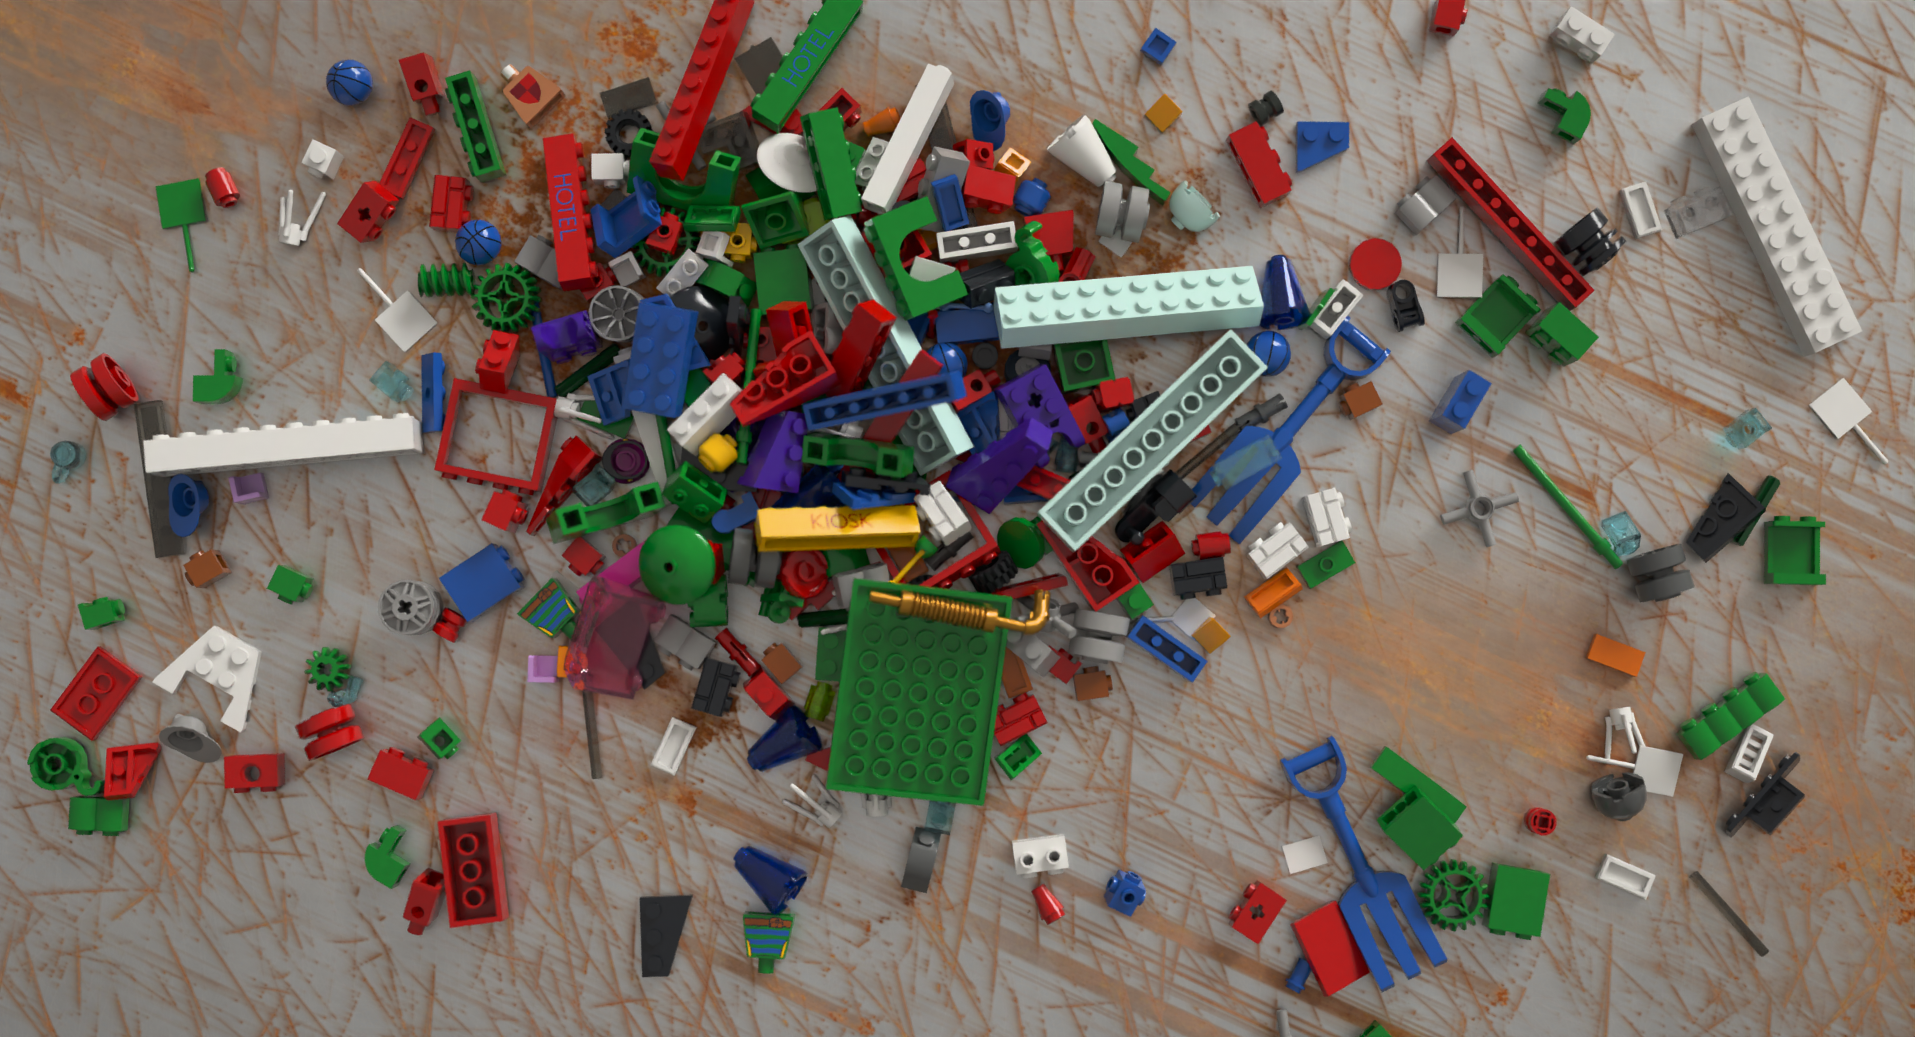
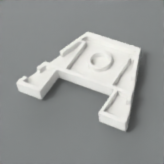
[152,626,262,733]

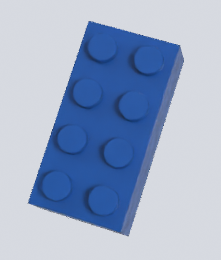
[623,302,698,418]

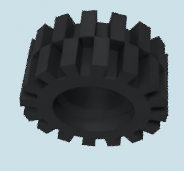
[605,109,653,159]
[968,550,1018,594]

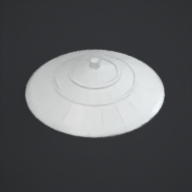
[757,133,817,193]

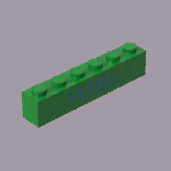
[750,0,863,134]

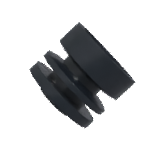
[1554,207,1626,277]

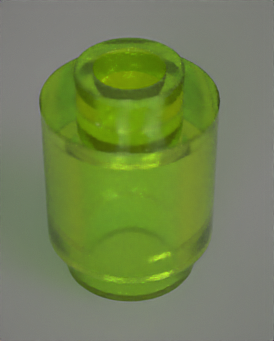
[804,681,836,721]

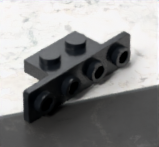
[1726,752,1805,838]

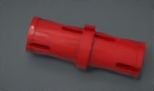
[714,627,762,677]

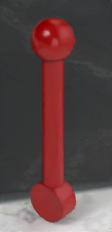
[926,309,938,339]

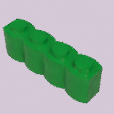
[1676,672,1785,760]

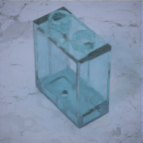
[1209,434,1282,490]

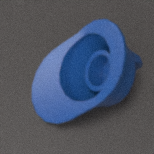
[970,90,1010,151]
[168,474,209,537]

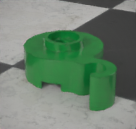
[1005,221,1060,286]
[27,737,105,796]

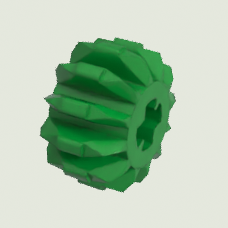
[304,647,351,692]

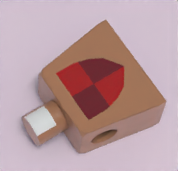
[500,64,566,129]

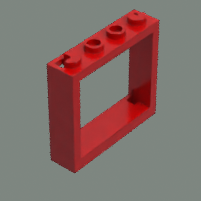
[434,378,558,496]
[875,470,1001,589]

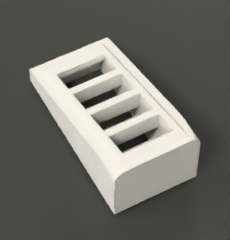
[1724,724,1774,783]

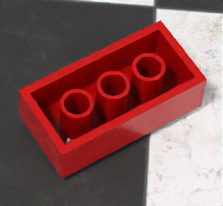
[437,812,509,928]

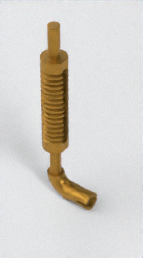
[869,589,1051,635]

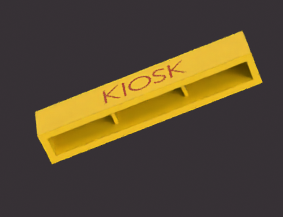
[754,504,920,552]

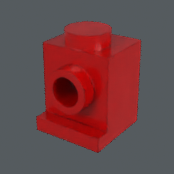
[646,212,684,256]
[703,352,745,383]
[1048,645,1082,684]

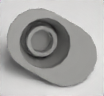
[159,714,222,763]

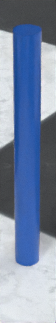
[531,295,558,398]

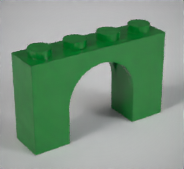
[626,128,741,212]
[864,196,968,321]
[546,481,666,544]

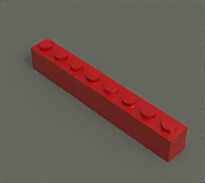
[649,0,755,181]
[1427,137,1595,311]

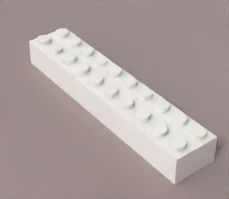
[1692,96,1862,357]
[143,413,425,477]

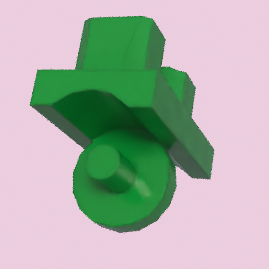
[760,581,804,624]

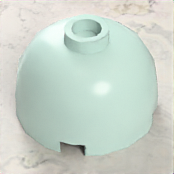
[1169,181,1220,232]

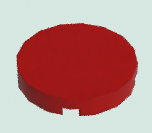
[1349,238,1402,291]
[780,550,828,598]

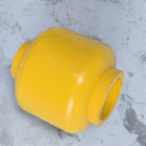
[698,433,738,473]

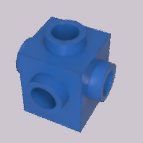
[1104,870,1146,917]

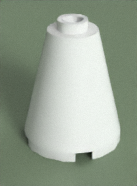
[1047,115,1117,187]

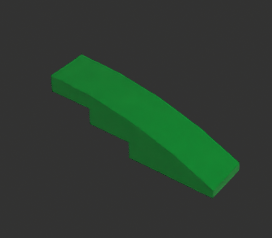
[1092,119,1171,206]
[1369,746,1467,823]

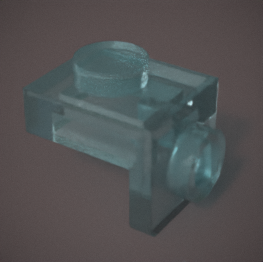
[572,463,615,506]
[1601,511,1641,557]
[924,800,956,835]

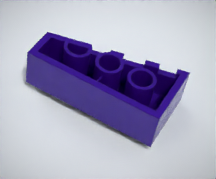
[946,417,1053,514]

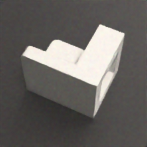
[696,231,733,268]
[608,251,646,287]

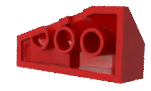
[730,330,841,427]
[526,436,602,536]
[1036,521,1139,612]

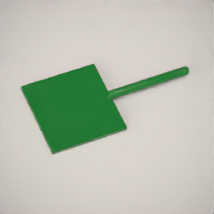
[156,178,206,272]

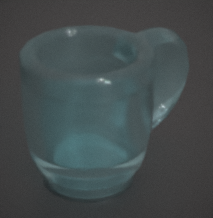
[50,440,87,484]

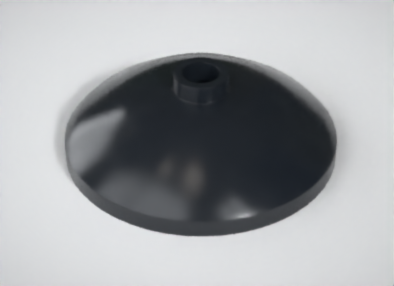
[670,286,730,362]

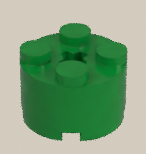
[688,574,728,627]

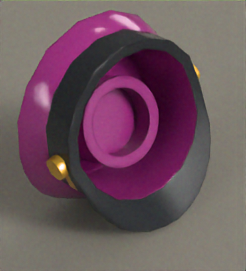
[602,438,650,484]

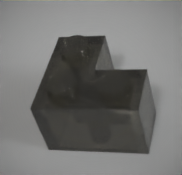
[699,111,759,171]

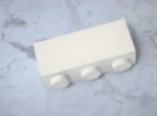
[936,221,1018,263]
[667,373,743,456]

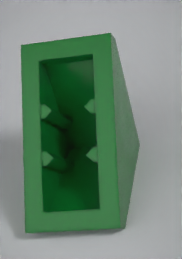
[994,734,1042,780]

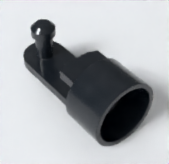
[1115,469,1197,546]

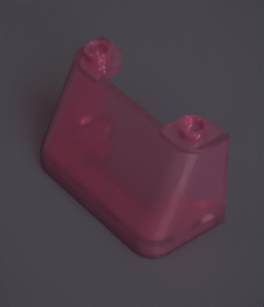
[564,575,666,700]

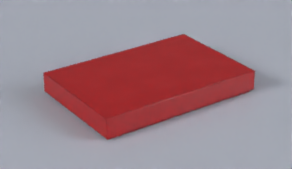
[50,646,142,741]
[1290,901,1370,997]

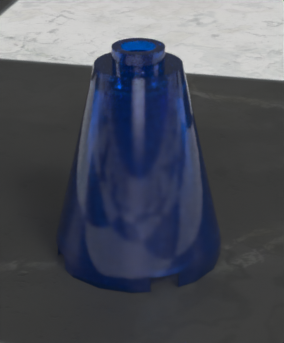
[1259,255,1310,330]
[747,705,822,772]
[733,846,807,916]

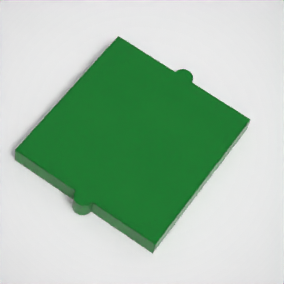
[1297,288,1335,330]

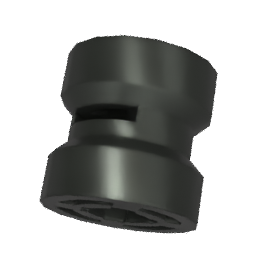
[1248,90,1284,126]

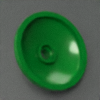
[639,525,716,605]

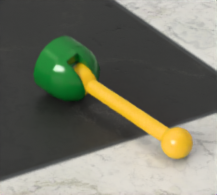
[888,535,938,583]

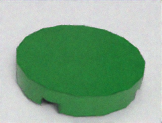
[997,517,1045,569]

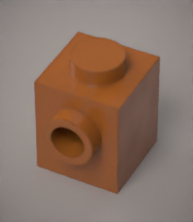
[1338,381,1383,420]
[183,549,232,588]
[761,642,803,684]
[1073,666,1113,701]

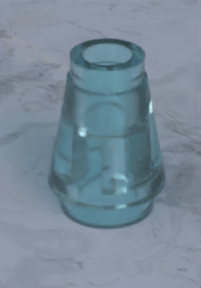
[1054,434,1080,473]

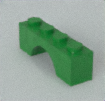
[802,431,915,478]

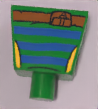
[517,578,583,642]
[743,911,795,974]

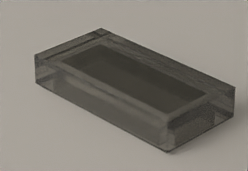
[600,77,658,119]

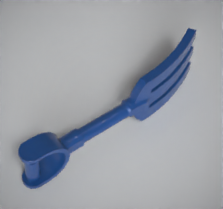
[1191,315,1391,545]
[1280,736,1448,993]

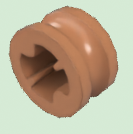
[612,534,637,557]
[1268,605,1293,628]

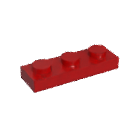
[379,117,436,199]

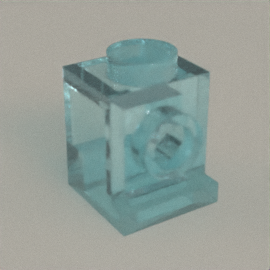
[369,360,414,403]
[1723,408,1772,449]

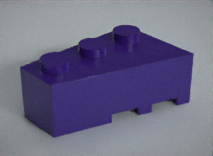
[737,411,808,493]

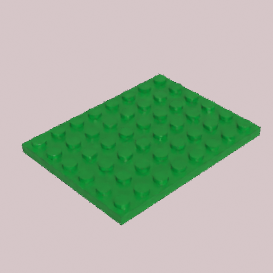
[826,578,1013,806]

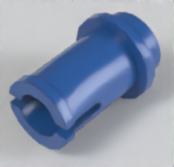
[1286,958,1312,994]

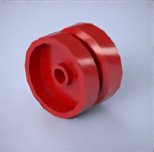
[70,353,139,421]
[295,704,364,761]

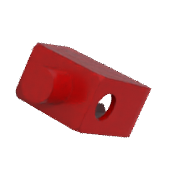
[399,52,444,116]
[1023,210,1074,272]
[951,369,1001,414]
[1066,394,1108,454]
[743,666,795,721]
[403,868,446,935]

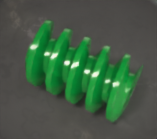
[418,263,475,297]

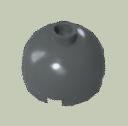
[1591,772,1647,821]

